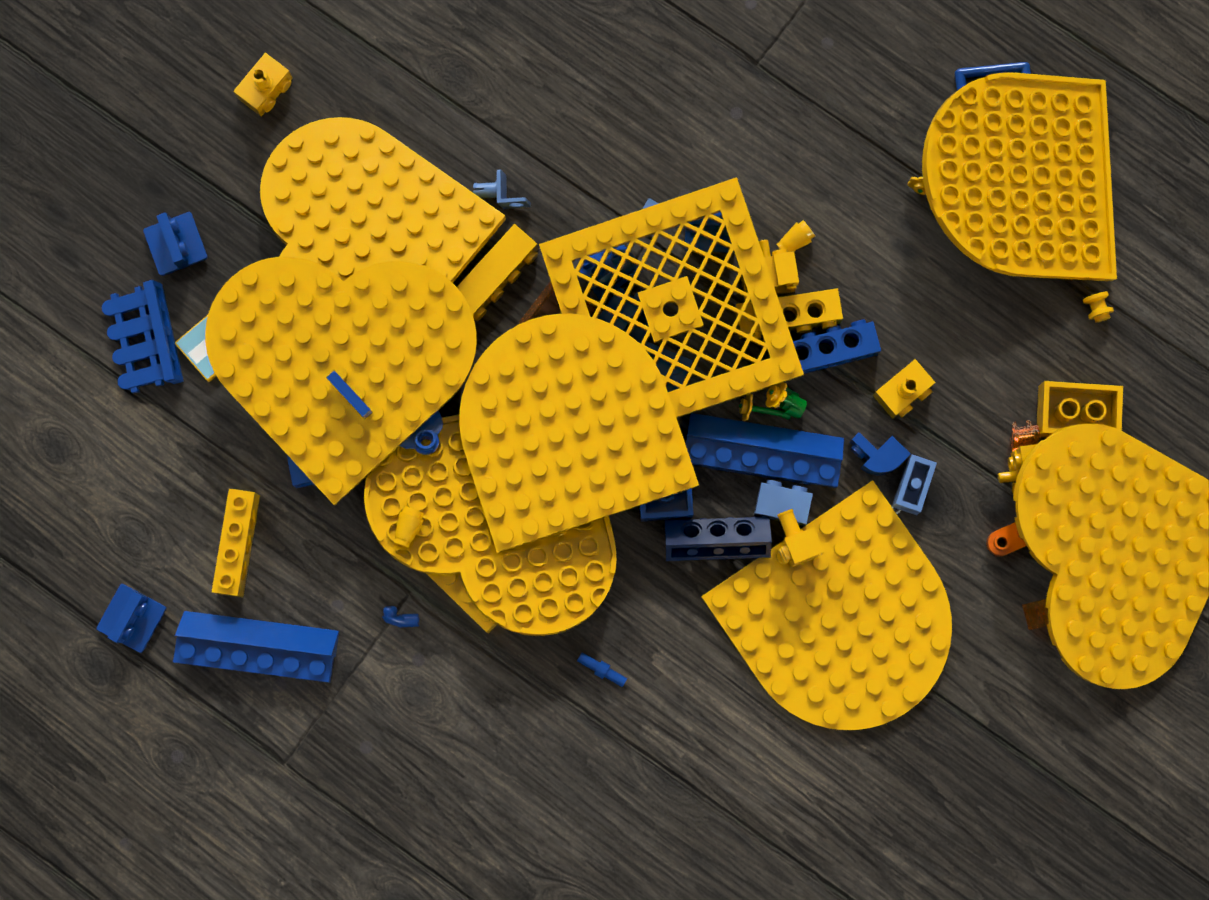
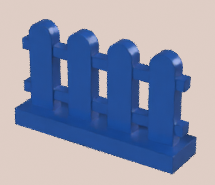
[102,280,184,393]

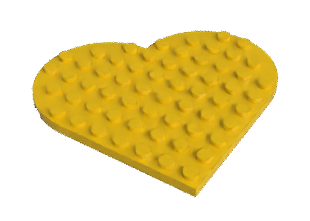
[260,117,506,283]
[205,256,477,505]
[364,415,617,636]
[1013,423,1209,689]

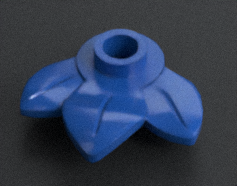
[400,411,443,455]

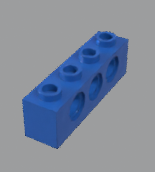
[793,319,881,374]

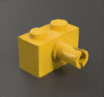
[233,53,293,116]
[873,359,936,419]
[777,509,824,568]

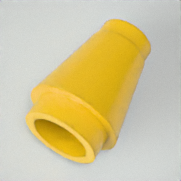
[776,220,815,252]
[394,506,424,548]

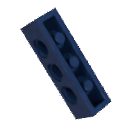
[665,516,772,561]

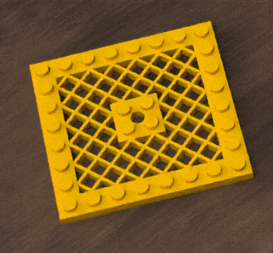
[539,177,804,418]

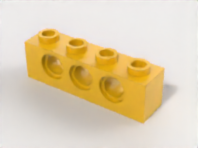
[735,288,843,340]
[212,489,260,598]

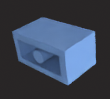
[892,454,937,515]
[754,480,813,527]

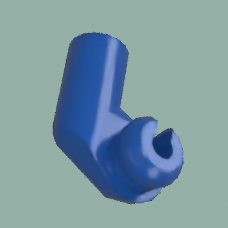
[382,606,419,627]

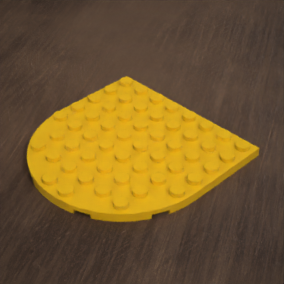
[922,73,1117,281]
[459,314,699,553]
[701,480,952,730]

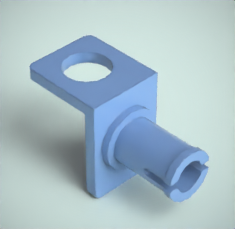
[473,169,531,209]

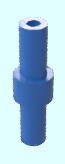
[577,652,628,687]

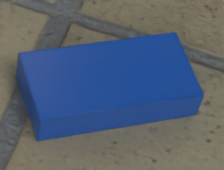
[326,371,372,419]

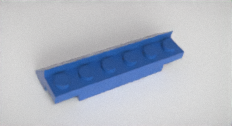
[686,413,844,488]
[173,611,339,683]

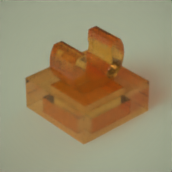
[1010,420,1040,452]
[1022,599,1049,630]

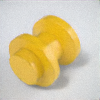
[1083,291,1114,323]

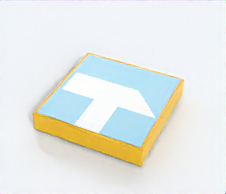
[175,315,216,382]

